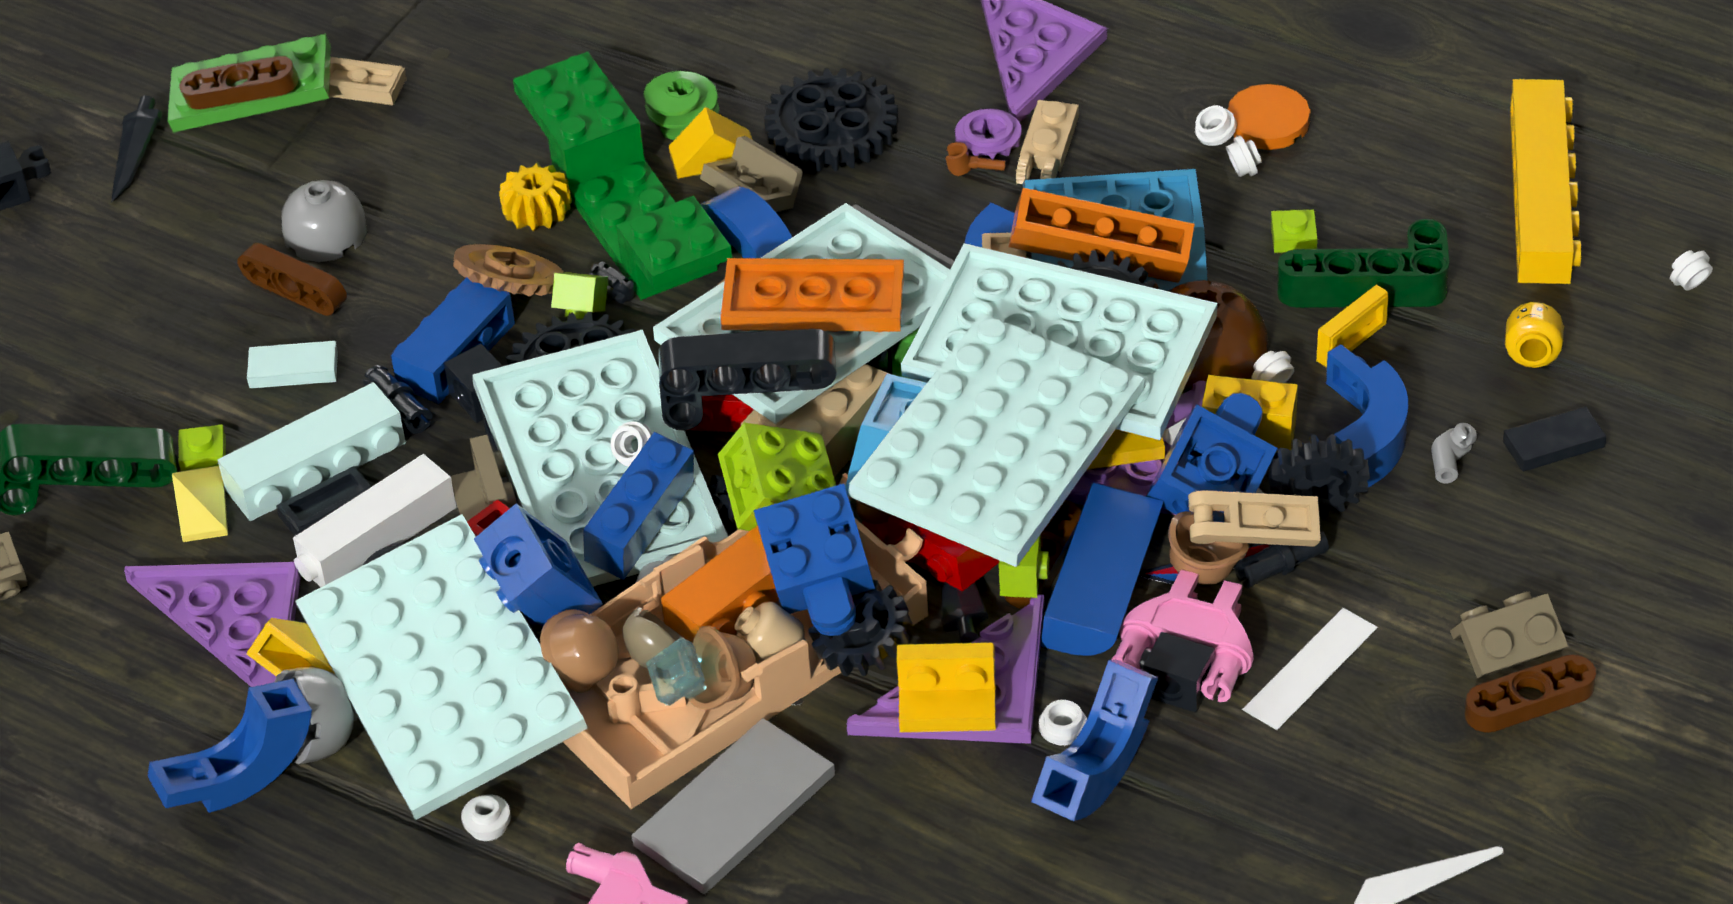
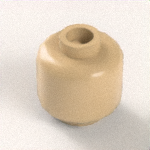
[735,602,806,664]

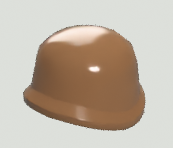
[1168,511,1248,584]
[540,609,618,693]
[686,626,756,710]

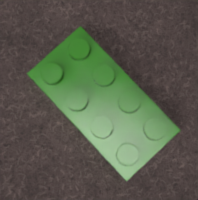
[168,34,331,132]

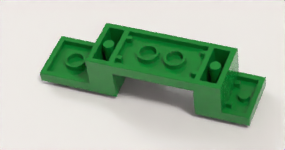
[513,52,732,300]

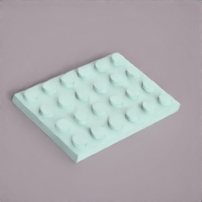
[653,203,950,424]
[901,243,1217,440]
[849,313,1144,567]
[473,330,728,586]
[295,514,587,820]

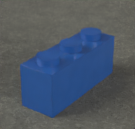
[391,277,515,404]
[583,432,694,580]

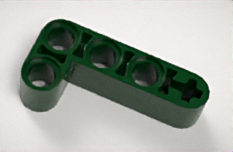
[1277,219,1449,308]
[0,423,177,516]

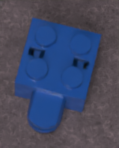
[1146,393,1278,522]
[754,484,875,636]
[474,504,603,631]

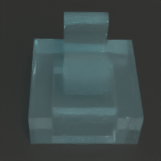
[646,637,707,706]

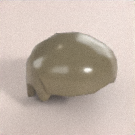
[623,607,692,673]

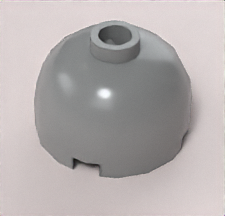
[282,180,367,262]
[275,667,358,764]

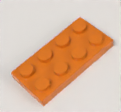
[721,258,904,332]

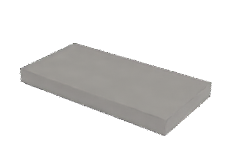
[632,718,835,895]

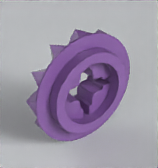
[955,109,1022,159]

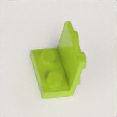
[718,423,836,531]

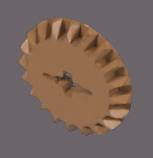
[453,244,564,296]

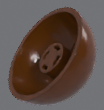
[1168,280,1269,391]

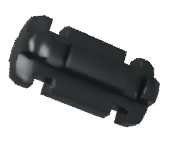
[589,262,636,304]

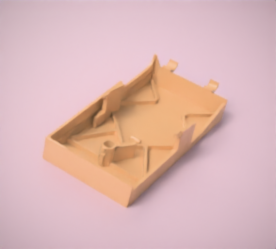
[563,473,928,809]

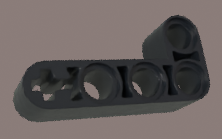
[659,329,837,431]

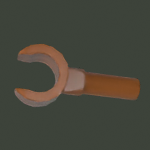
[945,142,1005,176]

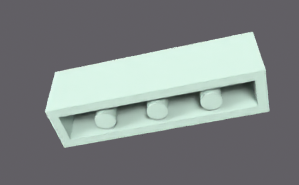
[217,382,406,521]

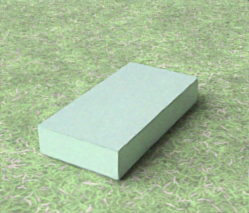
[247,341,338,389]

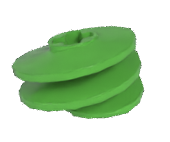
[644,71,719,140]

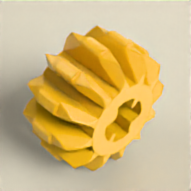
[499,162,571,232]

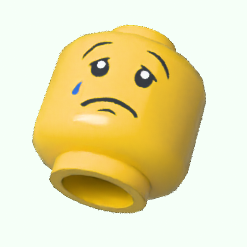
[1505,302,1564,368]

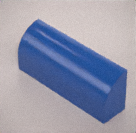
[1040,483,1164,656]

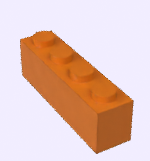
[1009,188,1195,283]
[661,525,779,643]

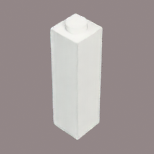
[293,454,457,587]

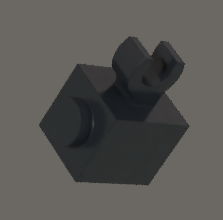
[0,141,51,211]

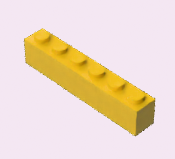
[1510,79,1581,284]

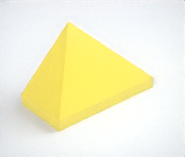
[172,466,228,542]

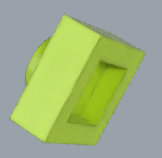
[1271,210,1317,253]
[178,424,226,472]

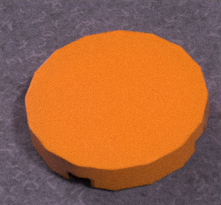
[1227,84,1310,150]

